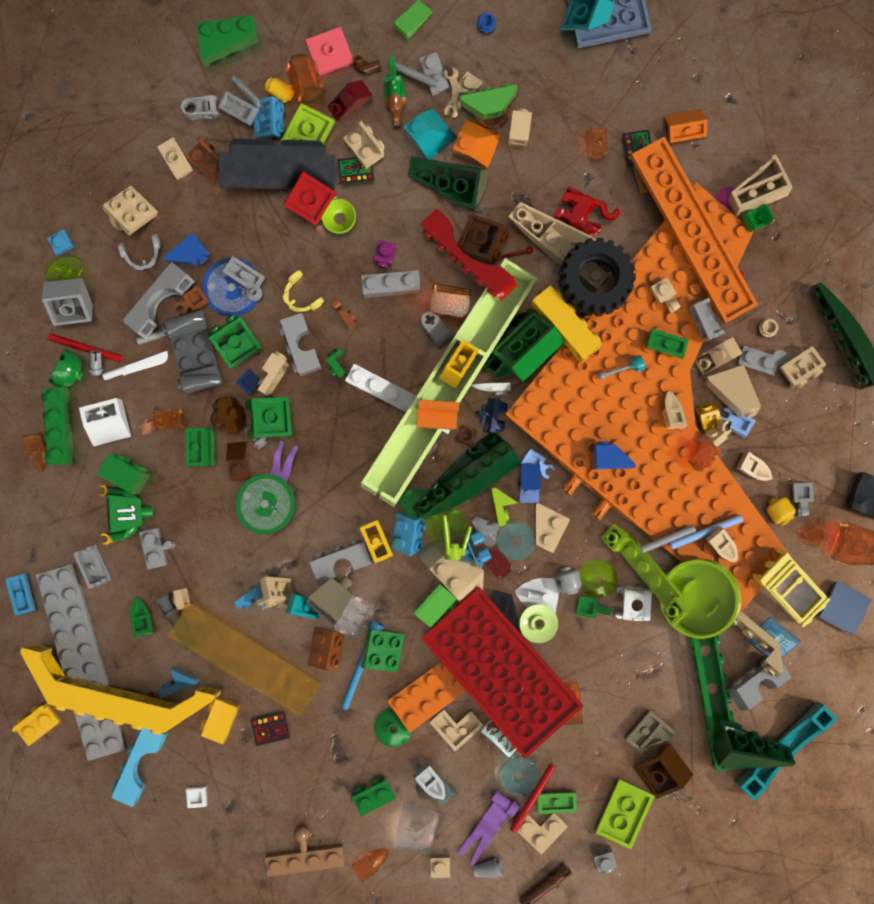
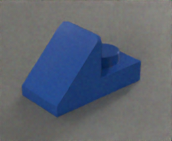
[519,464,541,503]

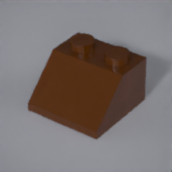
[634,743,694,799]

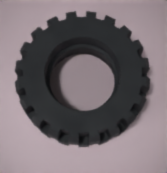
[558,238,636,317]

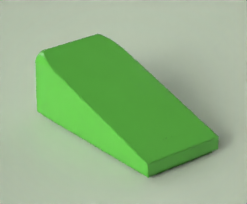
[393,0,433,40]

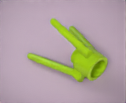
[443,515,472,560]

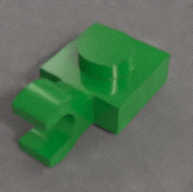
[576,595,611,619]

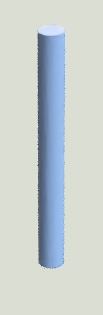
[669,514,743,550]

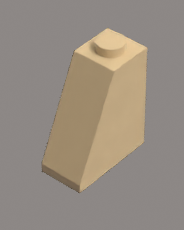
[705,365,761,418]

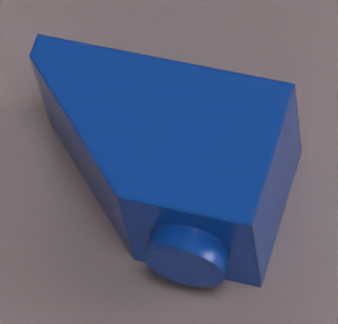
[163,233,210,266]
[592,441,636,470]

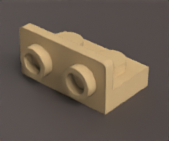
[343,121,385,169]
[780,346,826,389]
[256,576,295,609]

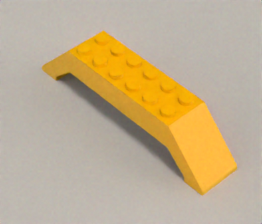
[20,644,221,734]

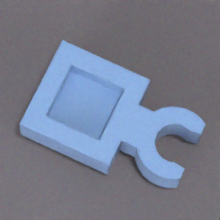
[720,408,756,439]
[520,448,555,479]

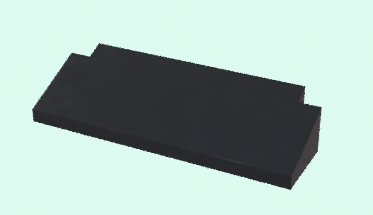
[219,138,335,190]

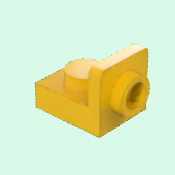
[695,403,721,434]

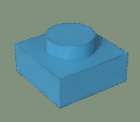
[47,229,74,256]

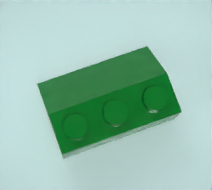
[492,312,565,381]

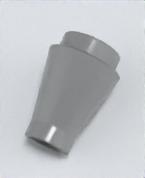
[474,858,503,879]

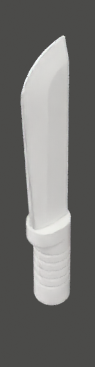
[102,351,168,381]

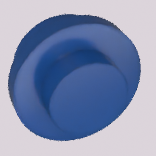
[477,13,496,33]

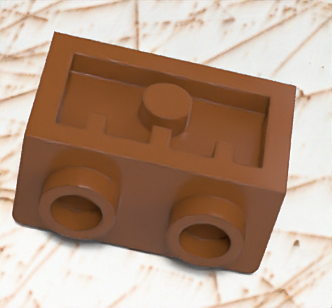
[185,138,219,184]

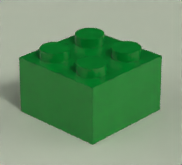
[97,453,151,494]

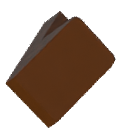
[226,441,250,481]

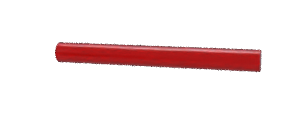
[48,333,123,363]
[510,763,556,833]

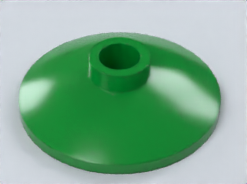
[374,708,412,747]

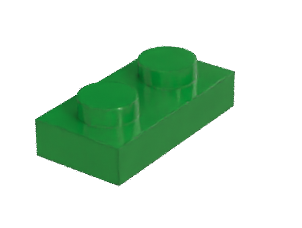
[645,329,689,359]

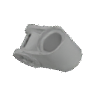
[181,95,219,120]
[421,311,454,349]

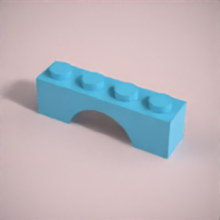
[111,728,169,807]

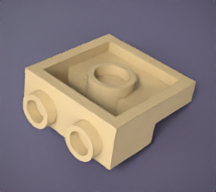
[258,350,290,397]

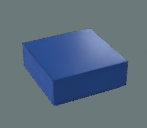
[236,369,260,396]

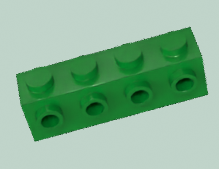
[41,387,74,466]

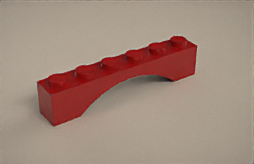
[420,208,518,301]

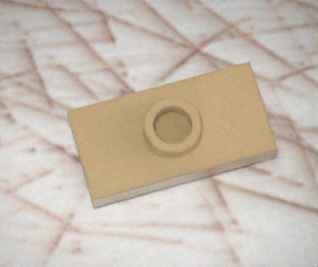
[157,137,194,180]

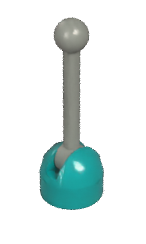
[598,355,645,379]

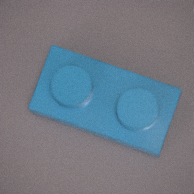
[5,573,36,616]

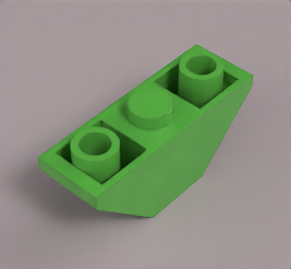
[460,84,517,120]

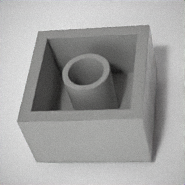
[42,278,93,326]

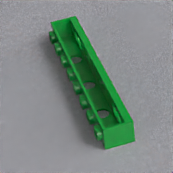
[689,635,734,771]

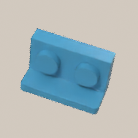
[253,96,285,139]

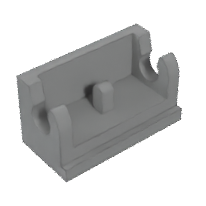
[688,298,725,343]
[73,545,112,589]

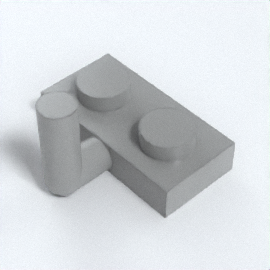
[139,528,176,570]

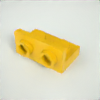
[11,703,61,746]

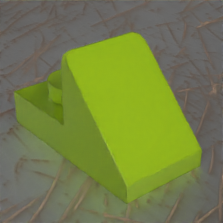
[491,488,518,526]

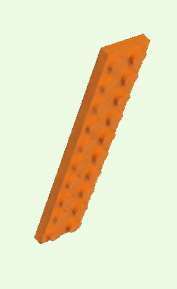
[630,136,758,324]

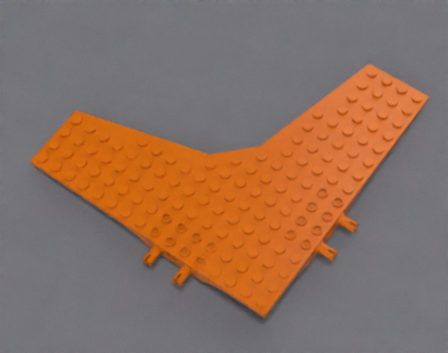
[505,182,788,612]

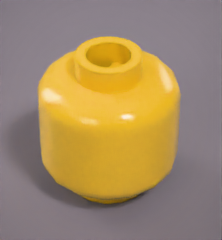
[766,496,796,526]

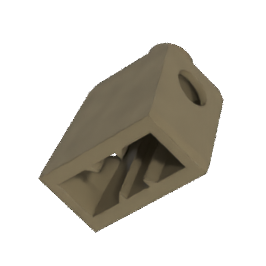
[306,576,352,625]

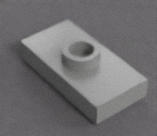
[218,91,259,126]

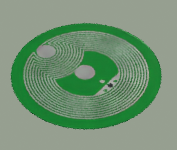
[236,474,295,534]

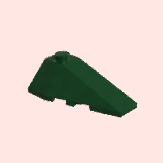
[408,156,489,208]
[713,720,796,769]

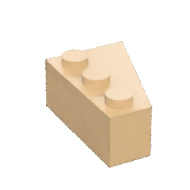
[728,154,793,217]

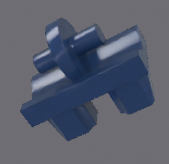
[475,397,508,433]

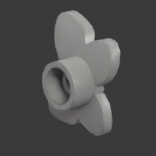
[467,517,499,548]

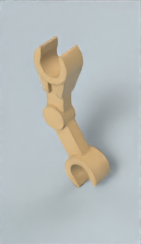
[444,67,462,118]

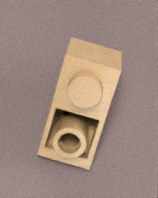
[508,109,532,146]
[695,337,743,375]

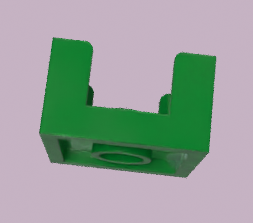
[245,397,292,439]

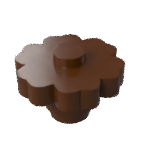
[210,396,246,435]

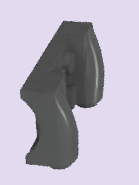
[162,310,223,395]

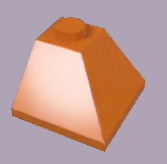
[452,120,501,169]

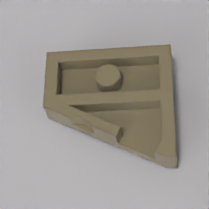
[625,709,679,753]

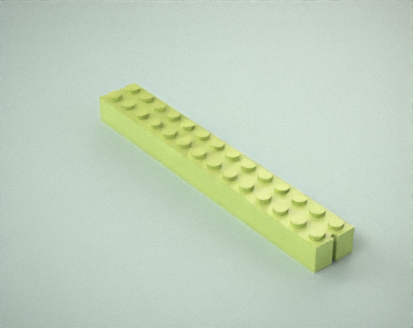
[360,258,538,507]

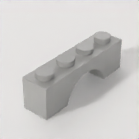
[122,262,195,340]

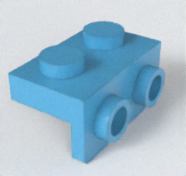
[391,511,426,556]

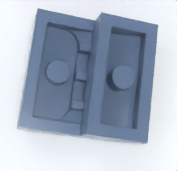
[818,581,871,636]

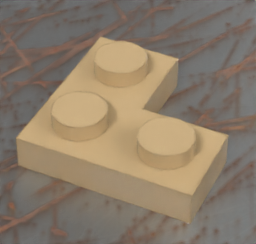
[429,709,484,751]
[517,813,568,855]

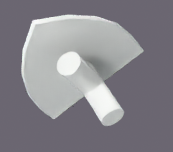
[514,578,559,613]

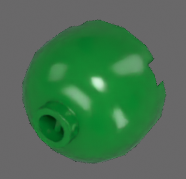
[48,348,84,388]

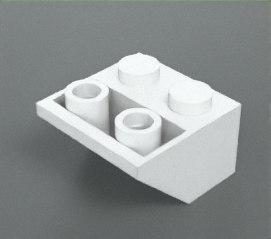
[79,398,131,447]

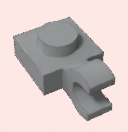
[791,483,814,516]

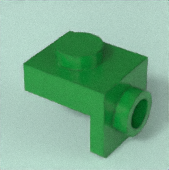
[741,204,775,232]
[326,348,347,380]

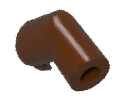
[353,55,382,74]

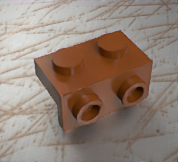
[308,627,344,670]

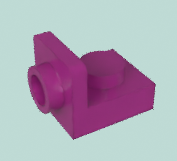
[372,240,397,269]

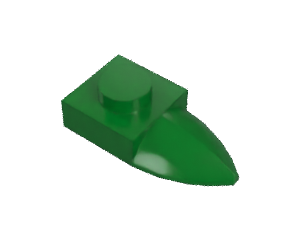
[130,598,154,638]

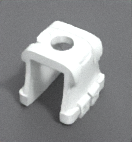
[615,586,652,621]

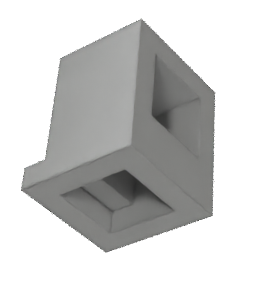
[591,846,617,873]

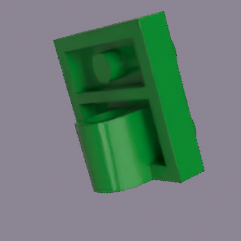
[361,629,405,672]

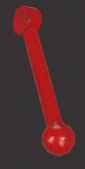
[495,247,533,262]

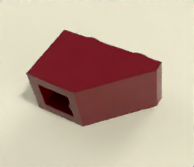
[327,80,373,122]

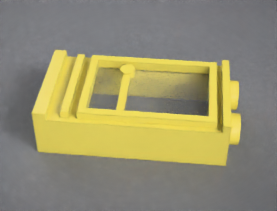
[752,549,830,627]

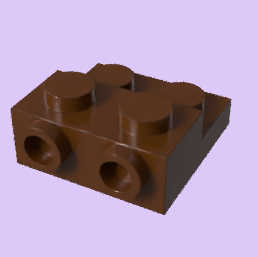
[457,214,509,264]

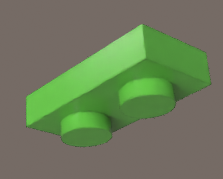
[537,791,577,814]

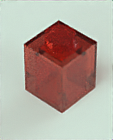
[485,548,512,578]

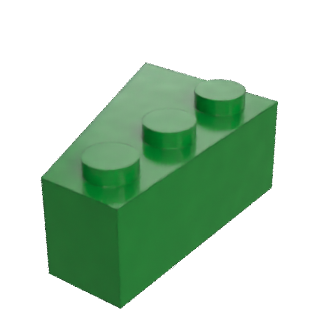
[196,15,259,67]

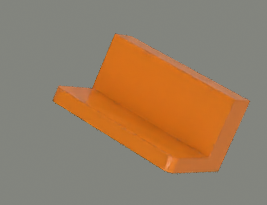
[665,109,707,143]
[417,400,459,430]

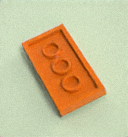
[387,661,466,733]

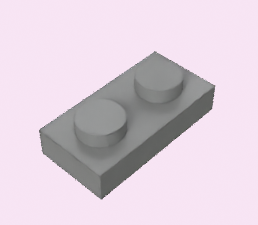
[419,52,450,96]

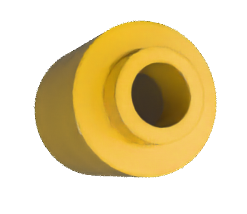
[265,77,294,103]

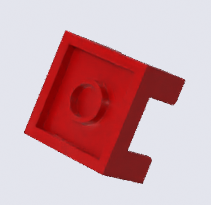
[283,170,336,226]

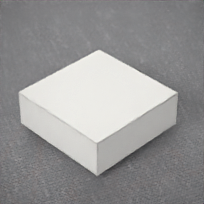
[186,786,207,808]

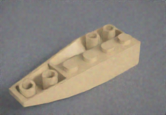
[508,202,612,293]

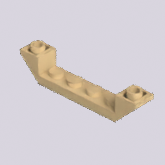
[732,611,783,678]

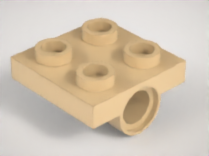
[102,186,158,235]

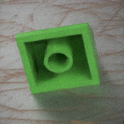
[413,582,457,627]

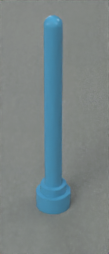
[341,620,384,710]

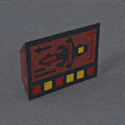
[250,712,290,746]

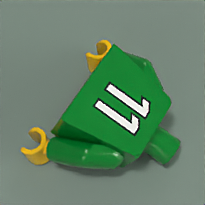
[98,485,152,545]

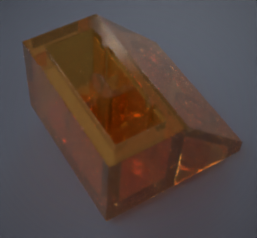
[429,283,472,318]

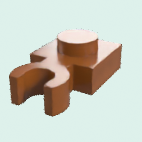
[173,285,210,315]
[330,298,356,330]

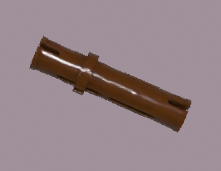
[519,864,573,904]

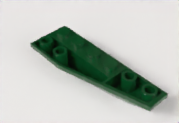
[812,282,874,389]
[412,432,521,519]

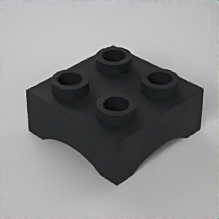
[847,472,874,518]

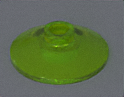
[45,255,83,282]
[579,560,617,598]

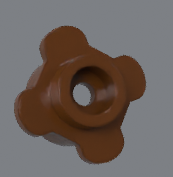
[455,425,477,447]

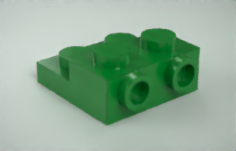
[208,314,262,369]

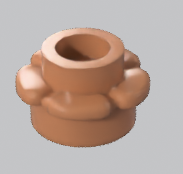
[137,419,155,435]

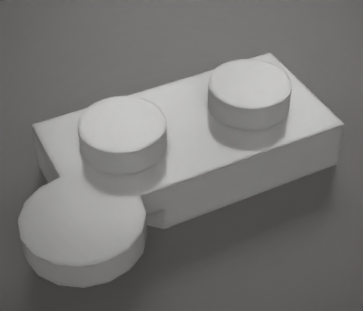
[222,256,265,301]
[737,346,788,376]

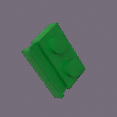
[185,427,215,467]

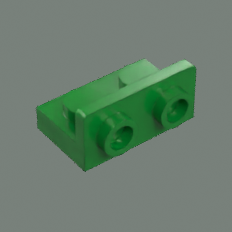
[350,776,396,816]

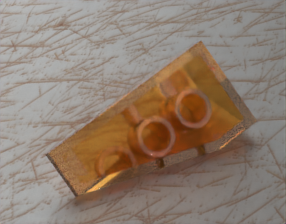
[830,522,874,565]

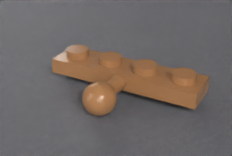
[265,826,345,877]

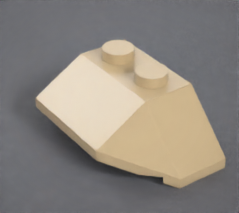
[416,541,484,603]

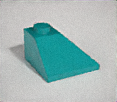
[560,0,615,30]
[403,109,457,159]

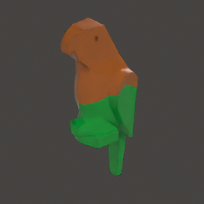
[384,54,406,126]

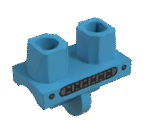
[459,531,492,568]

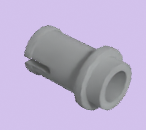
[88,350,104,376]
[244,426,267,449]

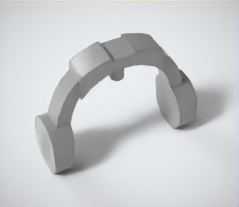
[118,234,161,271]

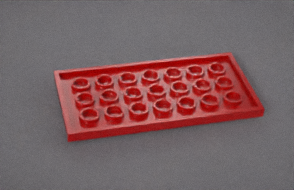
[421,587,584,759]

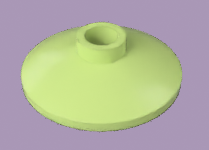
[520,604,558,643]

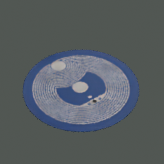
[202,258,262,316]

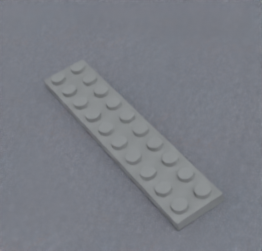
[36,564,127,761]

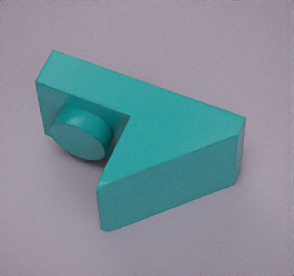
[286,593,320,619]

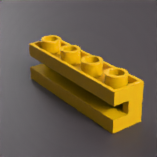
[531,285,601,363]

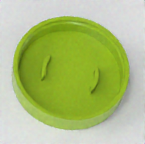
[660,558,741,639]

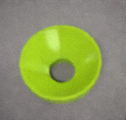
[321,199,356,234]

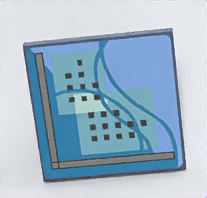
[746,617,801,657]

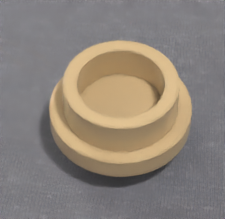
[759,318,778,337]

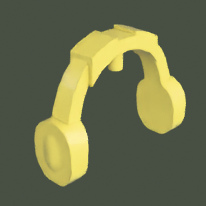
[283,270,325,313]

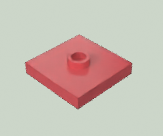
[306,27,354,76]

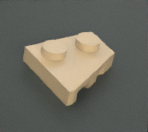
[535,503,570,553]

